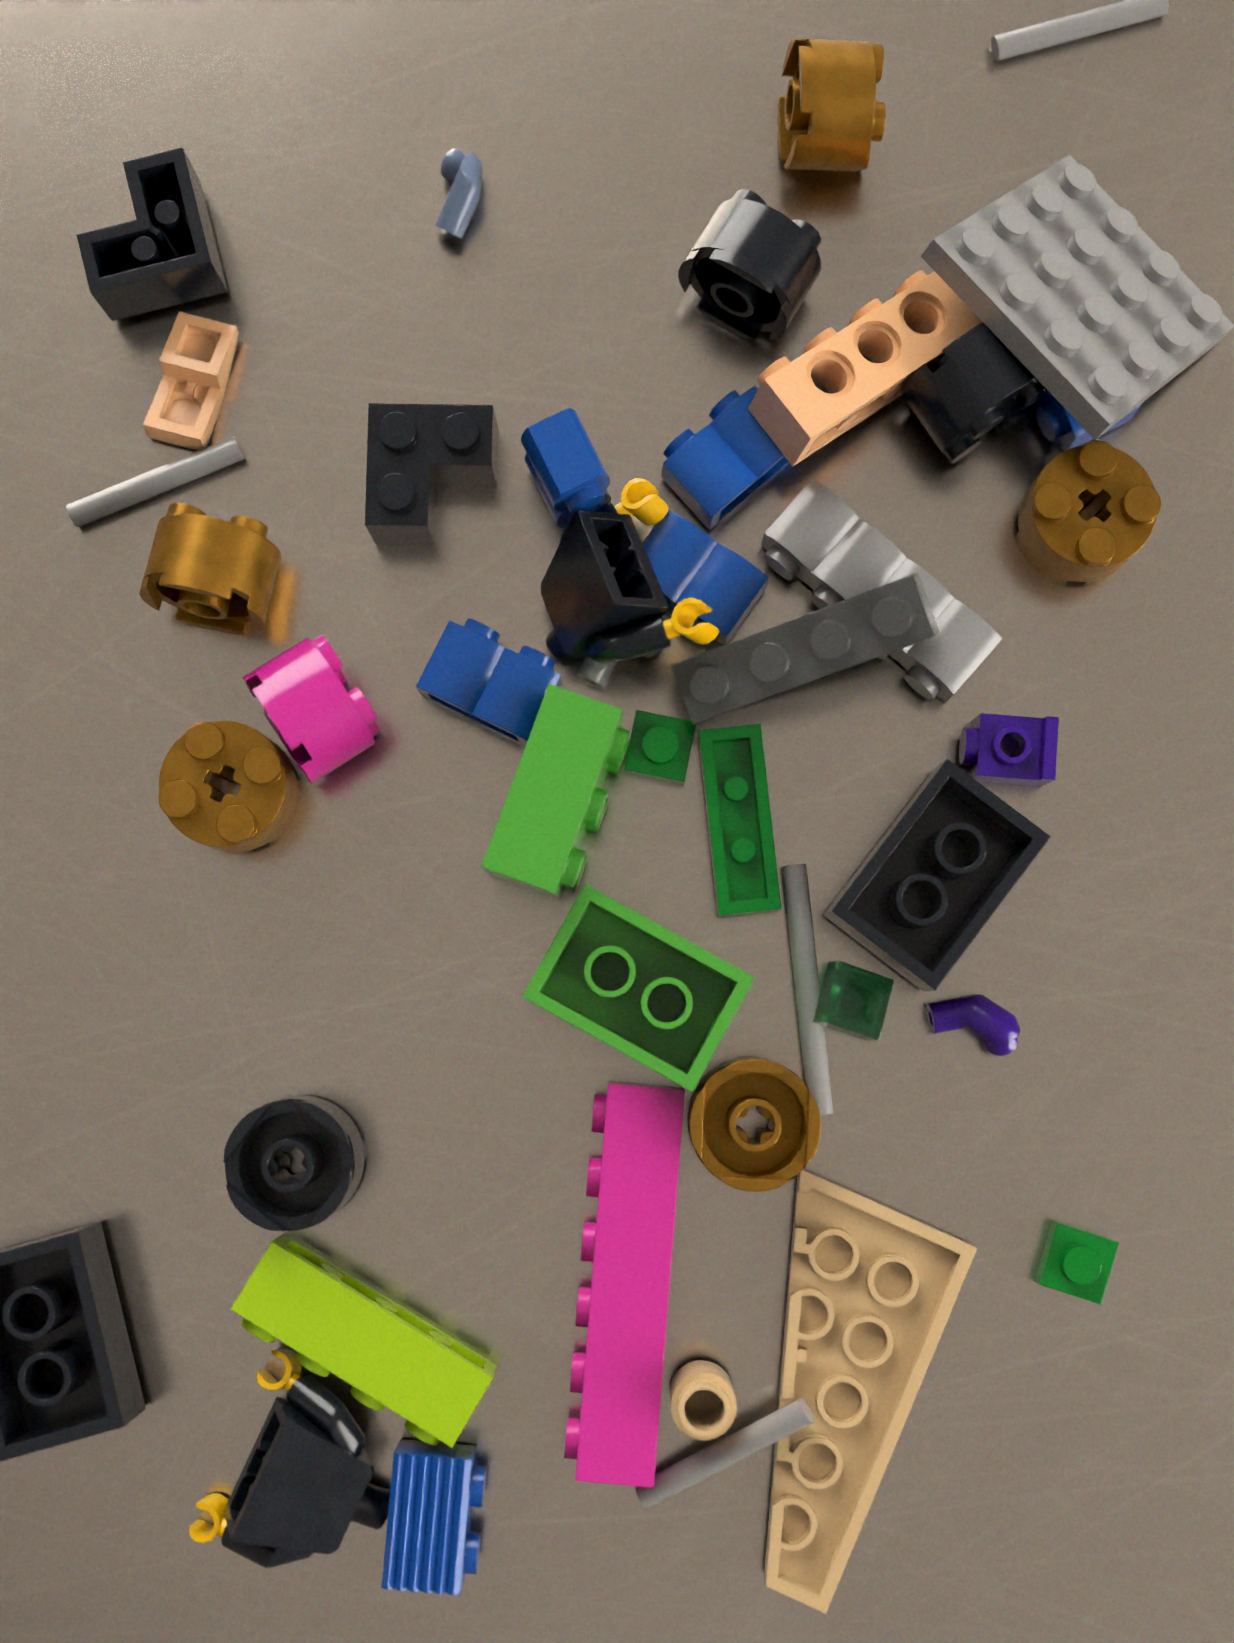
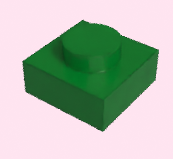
[624,710,696,785]
[1034,1220,1119,1305]

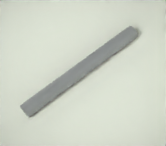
[782,864,834,1115]

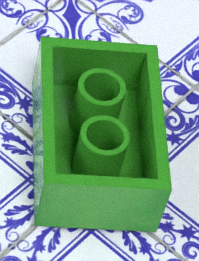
[481,684,630,901]
[522,884,755,1092]

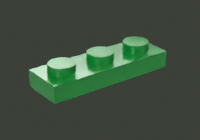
[698,724,782,917]

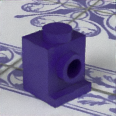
[959,713,1059,787]

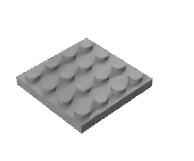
[921,155,1234,440]

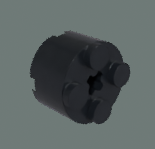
[678,189,821,340]
[900,323,1049,463]
[223,1096,366,1231]

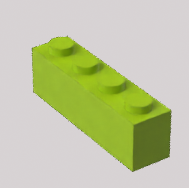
[230,1233,498,1448]

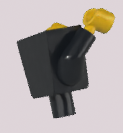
[541,478,719,664]
[189,1349,390,1568]

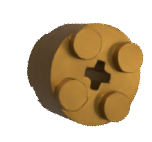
[778,39,886,172]
[1017,440,1161,583]
[139,503,281,633]
[158,721,300,853]
[688,1057,821,1192]

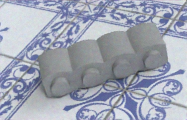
[761,479,1002,702]

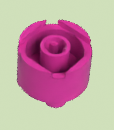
[242,635,380,784]

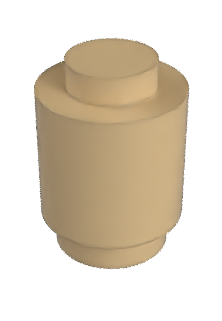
[670,1360,737,1440]

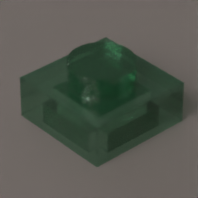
[813,961,894,1041]

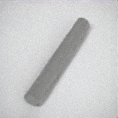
[991,0,1169,61]
[66,436,245,528]
[635,1398,814,1508]

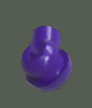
[927,994,1020,1056]

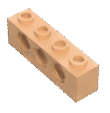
[748,270,983,466]

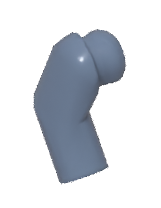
[435,149,483,239]

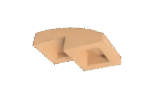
[143,311,238,451]

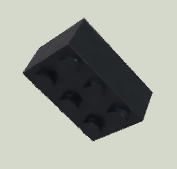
[824,759,1051,991]
[0,1222,146,1462]

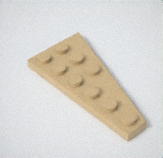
[764,1169,977,1614]

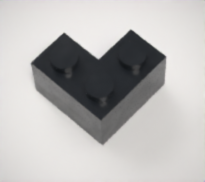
[76,147,228,321]
[365,403,498,545]

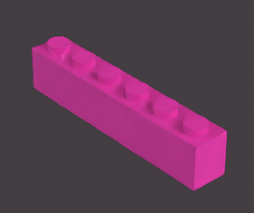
[564,1081,685,1488]

